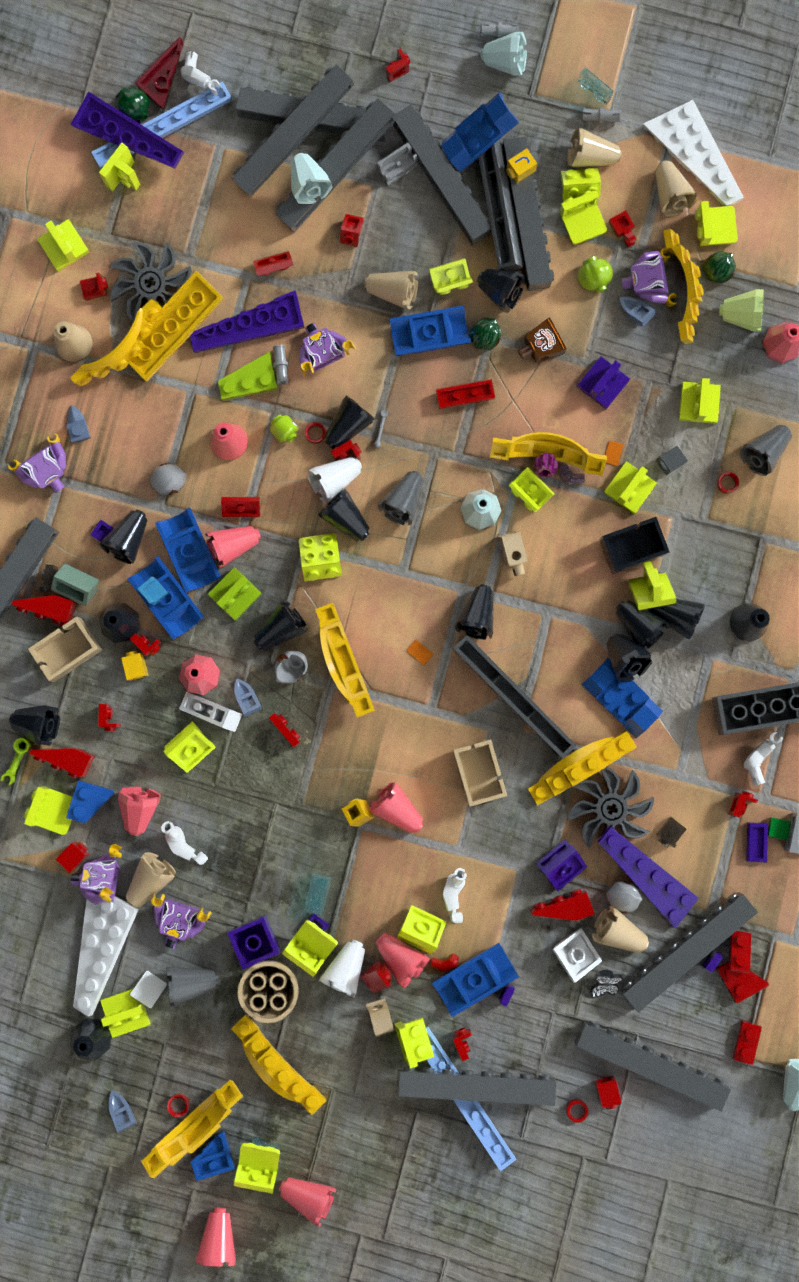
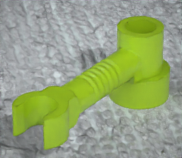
[1,737,33,785]

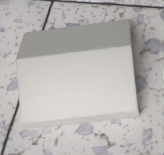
[552,928,602,983]

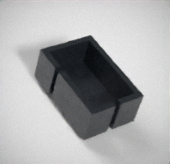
[599,517,670,575]

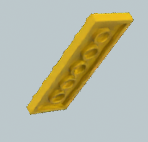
[128,271,225,381]

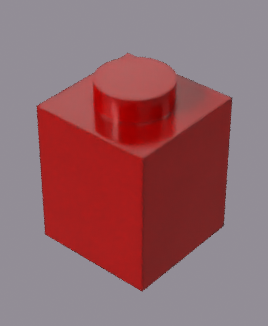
[56,841,90,873]
[595,1076,622,1109]

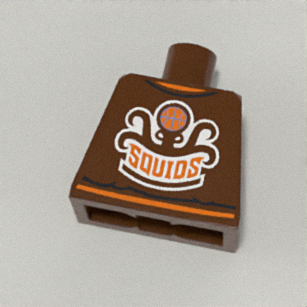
[518,317,567,363]

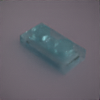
[578,67,614,104]
[304,872,332,916]

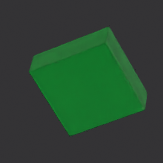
[768,817,791,840]

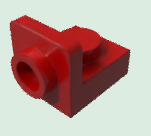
[386,48,411,82]
[340,214,364,247]
[80,272,109,301]
[331,440,362,461]
[130,633,162,657]
[98,704,121,731]
[729,791,758,818]
[452,1027,472,1062]

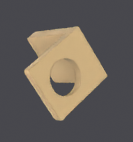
[366,999,394,1037]

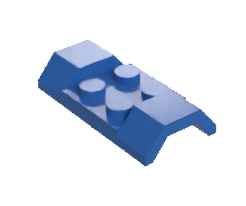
[441,92,519,172]
[390,306,471,356]
[155,508,221,593]
[128,556,204,640]
[581,658,663,738]
[432,943,519,1017]

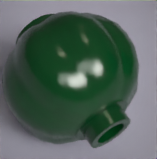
[115,87,149,123]

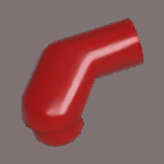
[430,954,459,972]

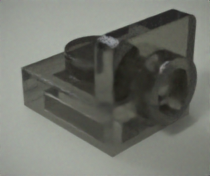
[32,564,58,593]
[656,817,687,848]

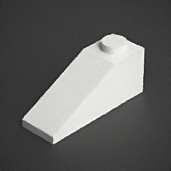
[179,692,242,732]

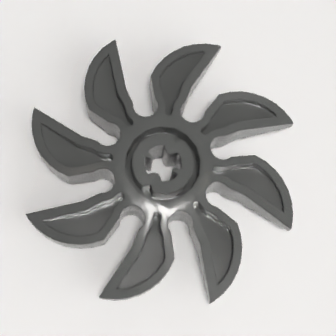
[109,242,192,322]
[567,766,654,848]

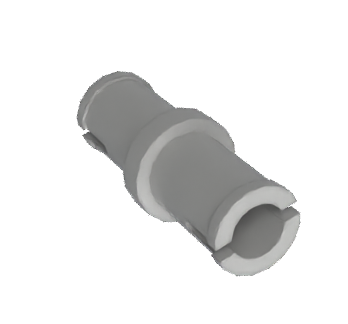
[480,22,519,38]
[582,108,621,123]
[273,345,289,385]

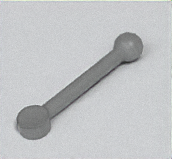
[373,410,388,448]

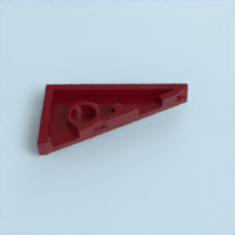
[135,36,184,109]

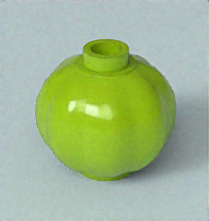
[578,256,613,293]

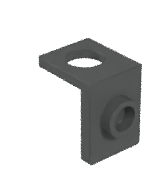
[656,446,688,476]

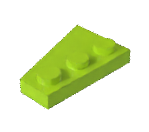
[218,352,278,401]

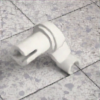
[181,51,222,95]
[744,732,783,786]
[161,821,208,865]
[442,868,467,923]

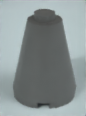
[740,425,792,476]
[378,471,424,525]
[166,967,220,1007]

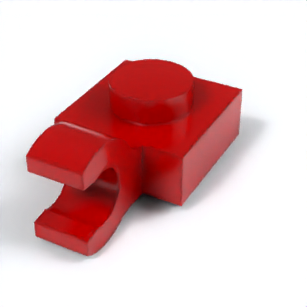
[609,210,637,248]

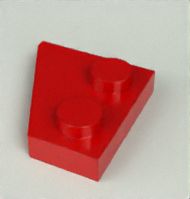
[716,961,769,1004]

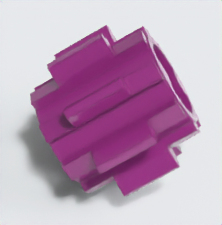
[534,453,558,478]

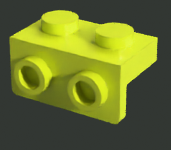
[560,168,601,200]
[428,258,473,295]
[509,467,555,512]

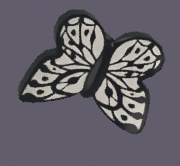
[590,970,622,997]

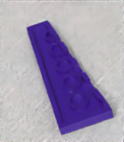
[70,91,184,169]
[190,290,304,353]
[597,826,699,928]

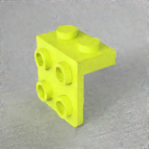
[559,190,607,245]
[695,201,738,246]
[299,533,342,581]
[24,786,72,835]
[282,920,338,977]
[234,1143,280,1194]

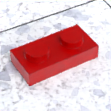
[253,251,294,276]
[221,497,261,517]
[269,713,301,747]
[729,931,752,973]
[732,1020,762,1065]

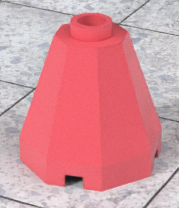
[762,322,799,364]
[179,654,221,695]
[118,787,161,836]

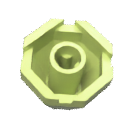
[719,289,764,332]

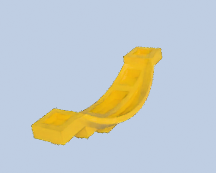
[663,228,704,344]
[70,299,162,386]
[490,432,607,476]
[315,602,375,718]
[527,731,637,806]
[231,1014,326,1115]
[141,1080,243,1178]

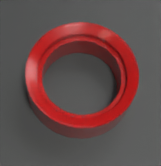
[305,422,326,444]
[717,472,739,494]
[167,1093,190,1117]
[566,1099,588,1123]

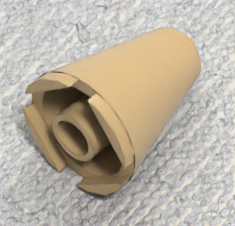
[567,128,622,167]
[655,161,698,216]
[364,271,418,310]
[54,321,93,362]
[126,852,176,907]
[592,906,649,953]

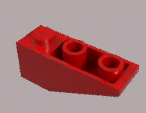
[11,595,77,626]
[29,748,95,779]
[530,888,595,921]
[361,960,392,993]

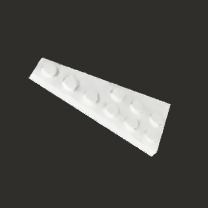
[642,100,744,206]
[73,896,139,1017]

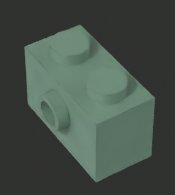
[51,564,99,606]

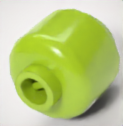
[270,414,298,443]

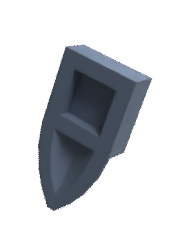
[619,297,655,327]
[66,405,91,444]
[234,679,262,717]
[109,1091,137,1133]

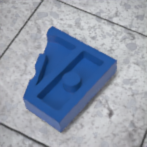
[66,780,114,823]
[191,1130,235,1181]

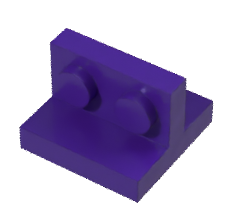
[577,356,630,409]
[536,840,587,891]

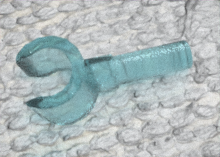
[251,1137,279,1149]

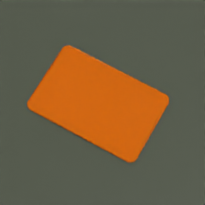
[605,441,624,466]
[407,640,433,665]

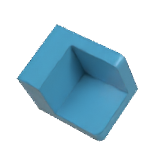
[138,576,168,606]

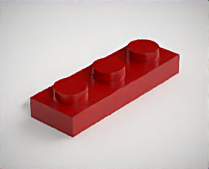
[436,379,495,409]

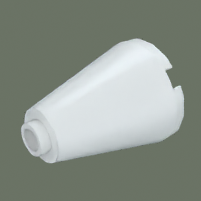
[307,457,362,504]
[319,940,365,997]

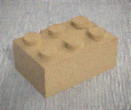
[28,617,102,682]
[453,739,507,807]

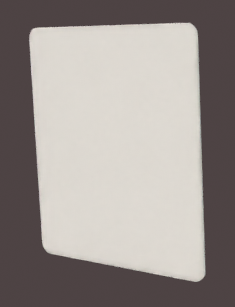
[130,971,167,1008]

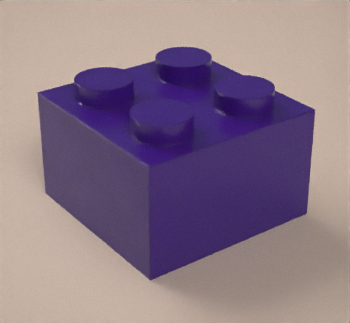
[227,914,281,969]

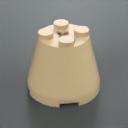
[238,961,299,1023]

